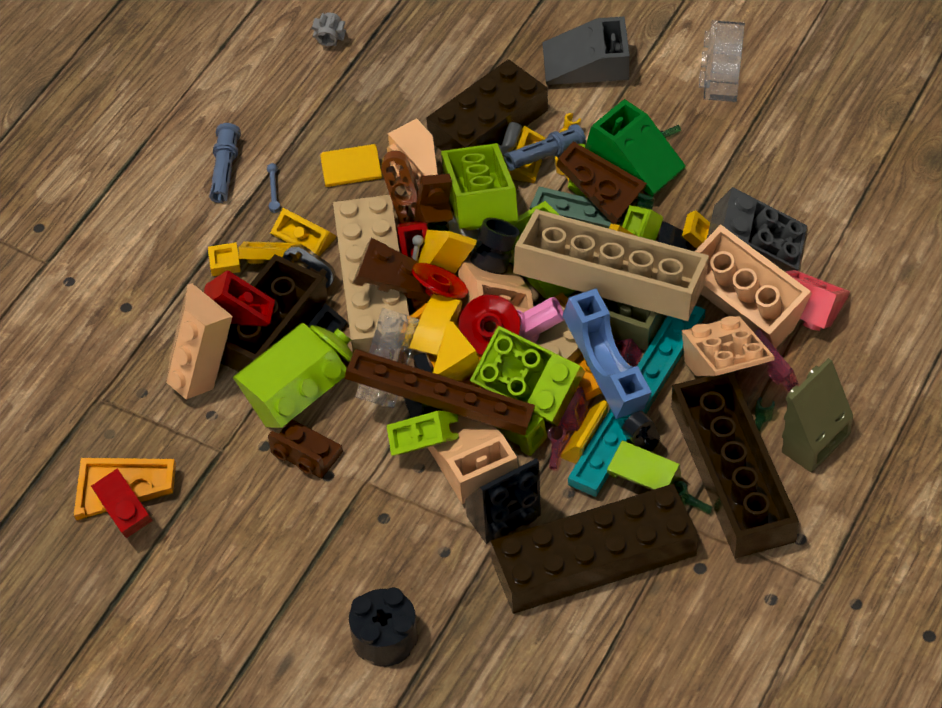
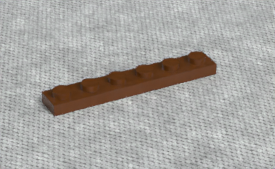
[345,349,535,436]

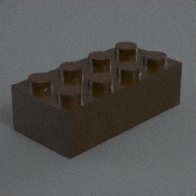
[426,59,548,151]
[220,254,328,372]

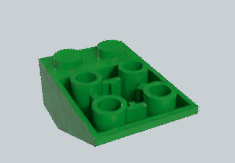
[585,99,686,197]

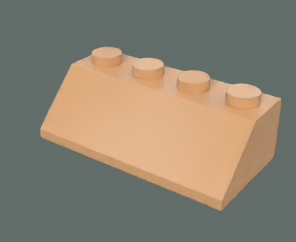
[695,224,811,350]

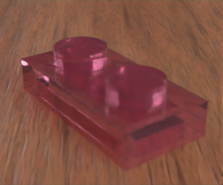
[754,329,799,391]

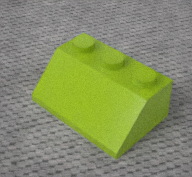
[233,323,347,428]

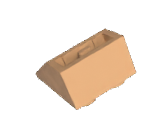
[387,118,442,225]
[458,255,534,331]
[682,316,775,376]
[428,415,518,504]

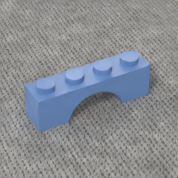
[562,288,652,419]

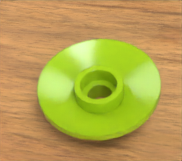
[309,325,353,363]

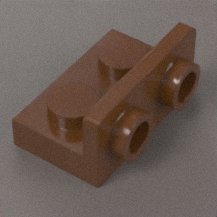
[268,419,343,479]

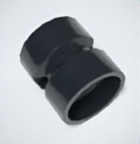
[470,218,520,273]

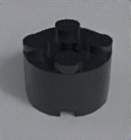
[349,587,418,667]

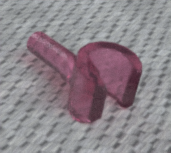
[548,426,569,469]

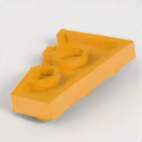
[74,458,176,520]

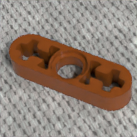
[381,150,419,224]

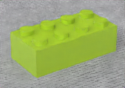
[441,143,518,230]

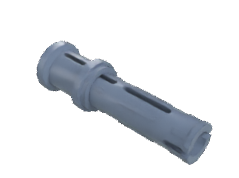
[209,123,241,203]
[504,124,586,171]

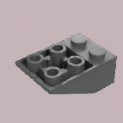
[542,16,630,85]
[707,187,807,271]

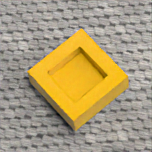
[682,210,710,249]
[208,242,241,276]

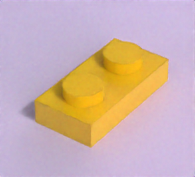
[238,241,302,264]

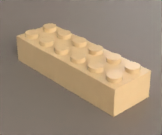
[333,195,414,355]
[513,209,709,321]

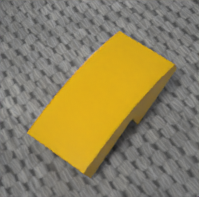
[409,294,463,356]

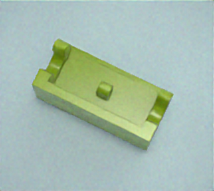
[387,411,459,456]
[607,440,682,490]

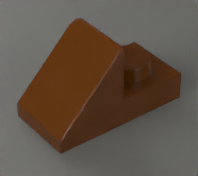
[414,173,453,223]

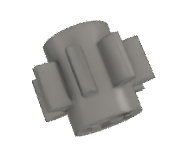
[311,12,346,46]

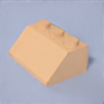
[166,283,233,400]

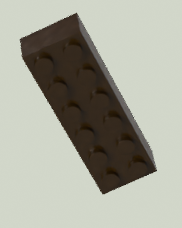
[671,372,799,559]
[490,484,698,614]

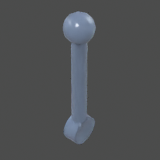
[267,163,281,213]

